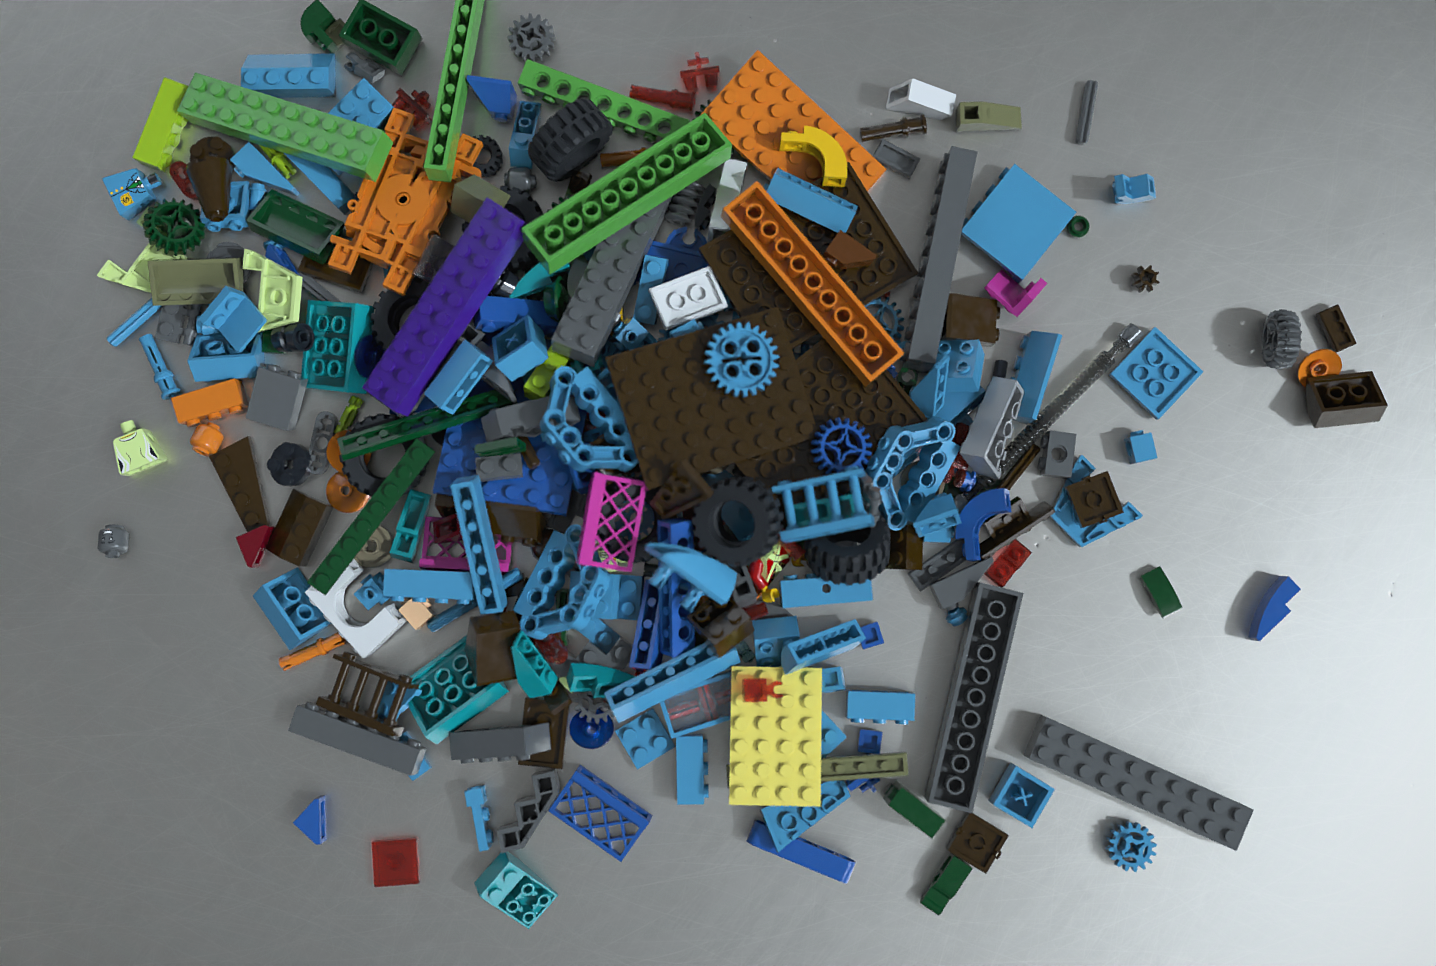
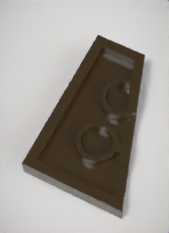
[298,251,373,293]
[650,458,714,519]

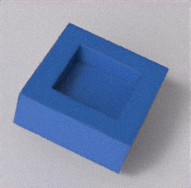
[860,621,884,650]
[857,729,882,754]

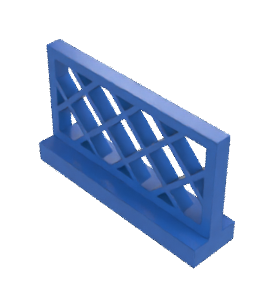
[548,765,653,862]

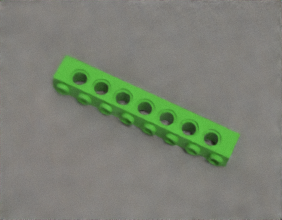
[518,59,690,143]

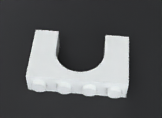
[305,559,407,659]

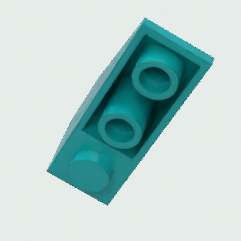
[512,630,559,698]

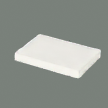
[649,266,728,331]

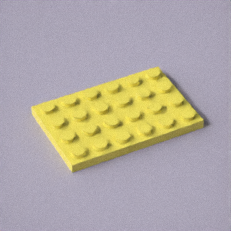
[729,666,822,807]

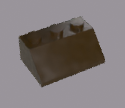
[1306,371,1388,428]
[265,489,333,567]
[485,501,547,547]

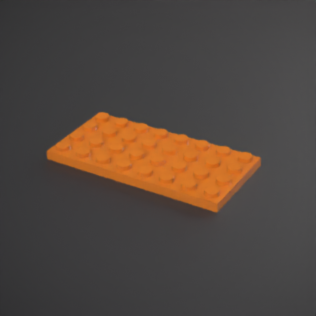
[700,50,887,191]

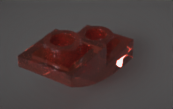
[984,539,1032,588]

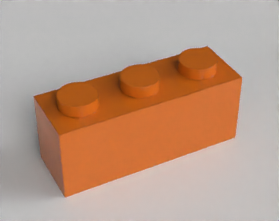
[171,378,249,427]

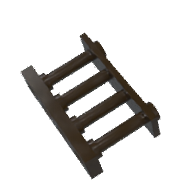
[316,652,419,736]

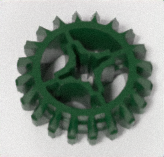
[143,197,206,257]

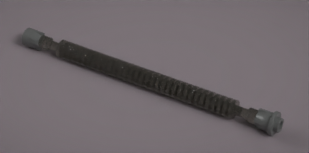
[953,323,1143,515]

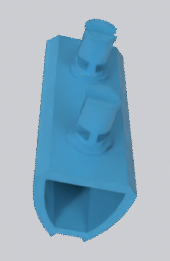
[645,543,737,612]

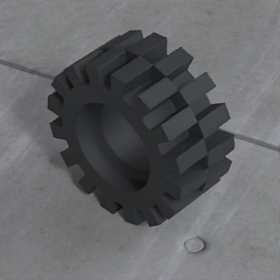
[473,135,503,178]

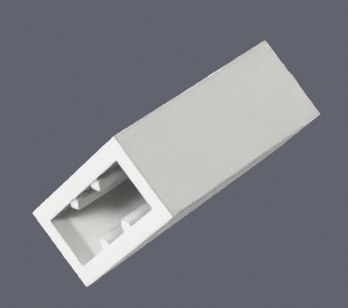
[886,78,956,120]

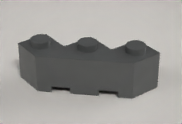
[481,395,581,442]
[545,637,633,677]
[497,768,561,853]

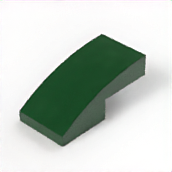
[1140,566,1183,619]

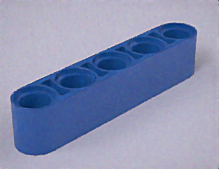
[747,820,856,884]

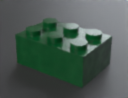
[339,0,422,75]

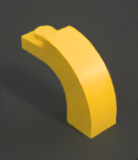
[780,126,847,187]

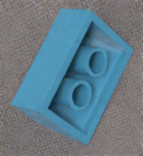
[187,331,265,382]
[253,567,332,650]

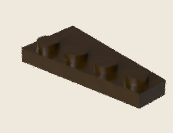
[209,436,270,532]

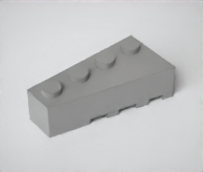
[960,376,1024,479]

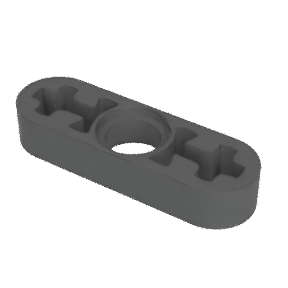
[309,411,338,475]

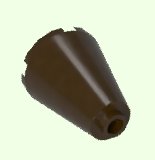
[186,156,233,222]

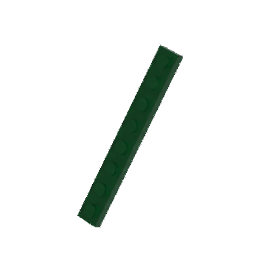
[337,384,518,461]
[307,438,436,596]

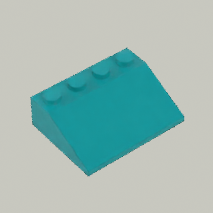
[301,300,374,394]
[408,635,509,744]

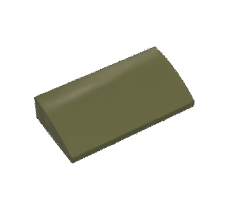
[148,257,243,306]

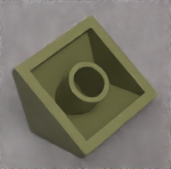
[450,174,511,223]

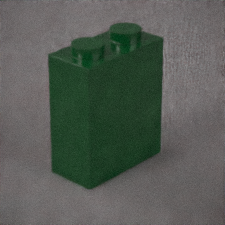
[883,781,946,838]

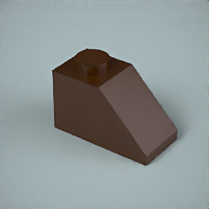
[822,230,877,270]

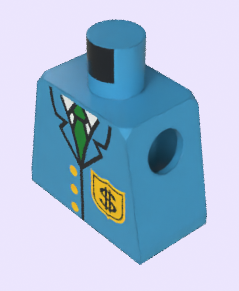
[102,168,162,220]

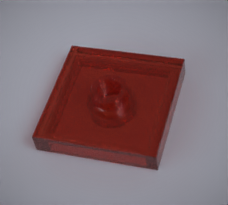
[372,837,421,887]

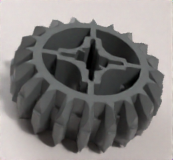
[1262,309,1302,369]

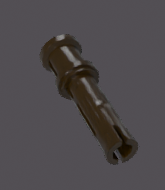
[860,114,927,142]

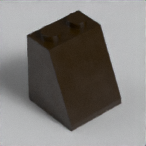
[940,293,1000,347]
[465,610,521,686]

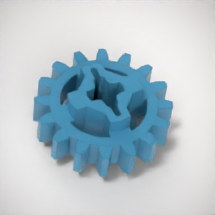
[1106,821,1157,872]

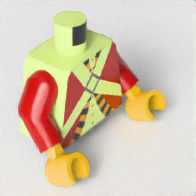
[748,535,806,603]

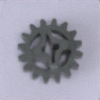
[508,13,556,62]
[573,691,615,724]

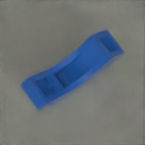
[955,488,1011,561]

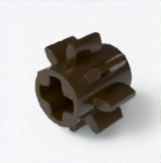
[1131,265,1160,293]

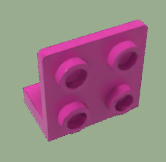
[984,270,1047,317]

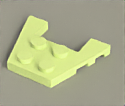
[97,207,188,293]
[243,249,303,332]

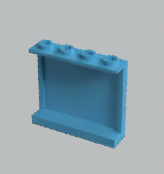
[961,164,1076,284]

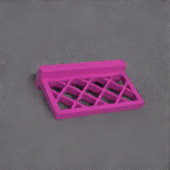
[576,472,646,573]
[419,517,512,575]

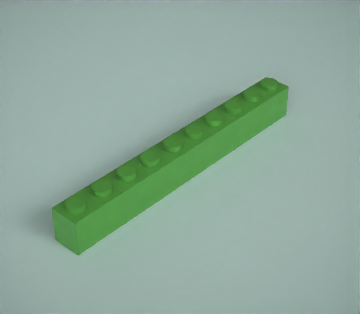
[424,0,485,182]

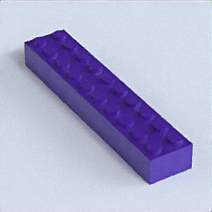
[362,197,528,416]

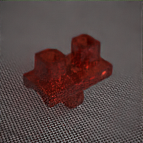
[680,52,720,90]
[392,88,433,129]

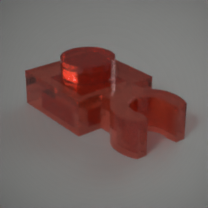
[742,678,783,703]

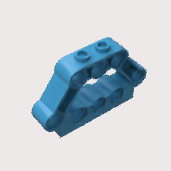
[540,366,638,472]
[865,417,961,531]
[513,524,610,640]

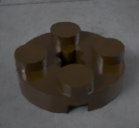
[189,136,235,168]

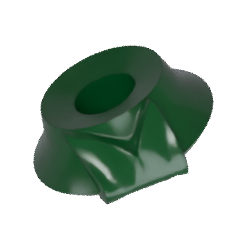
[544,276,571,323]

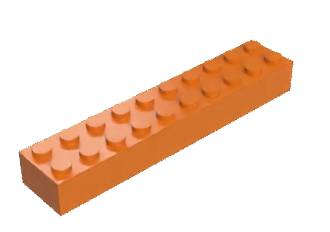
[720,181,904,387]

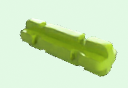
[334,395,363,434]

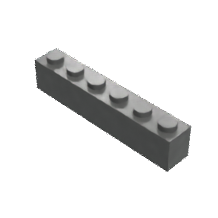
[288,702,427,776]

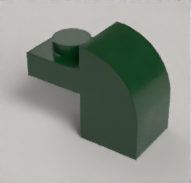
[300,0,339,53]

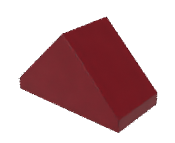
[433,513,463,544]
[236,525,275,568]

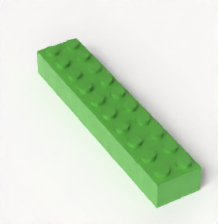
[177,72,394,182]
[522,113,732,275]

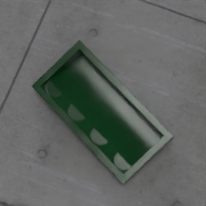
[246,189,345,265]

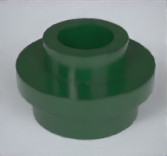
[1067,216,1090,238]

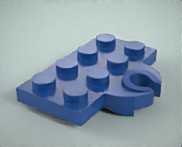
[635,227,708,283]

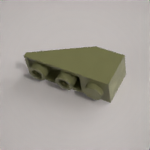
[955,101,1022,132]

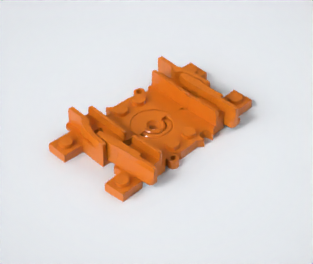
[328,108,483,296]

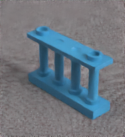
[772,466,875,543]

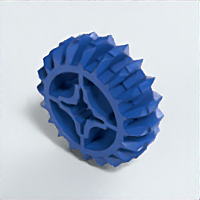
[811,418,872,476]

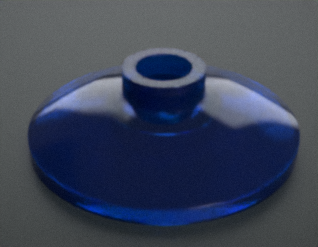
[354,335,385,379]
[569,709,614,749]

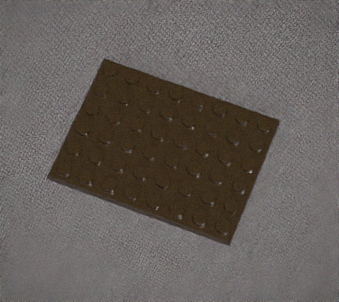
[698,162,918,349]
[605,307,818,490]
[734,338,928,528]

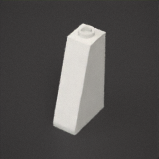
[707,159,747,243]

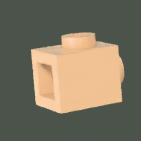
[398,597,437,630]

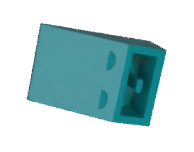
[474,852,558,929]

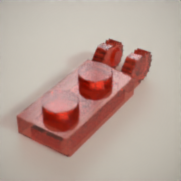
[942,422,970,488]

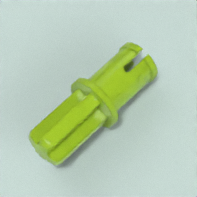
[260,145,297,179]

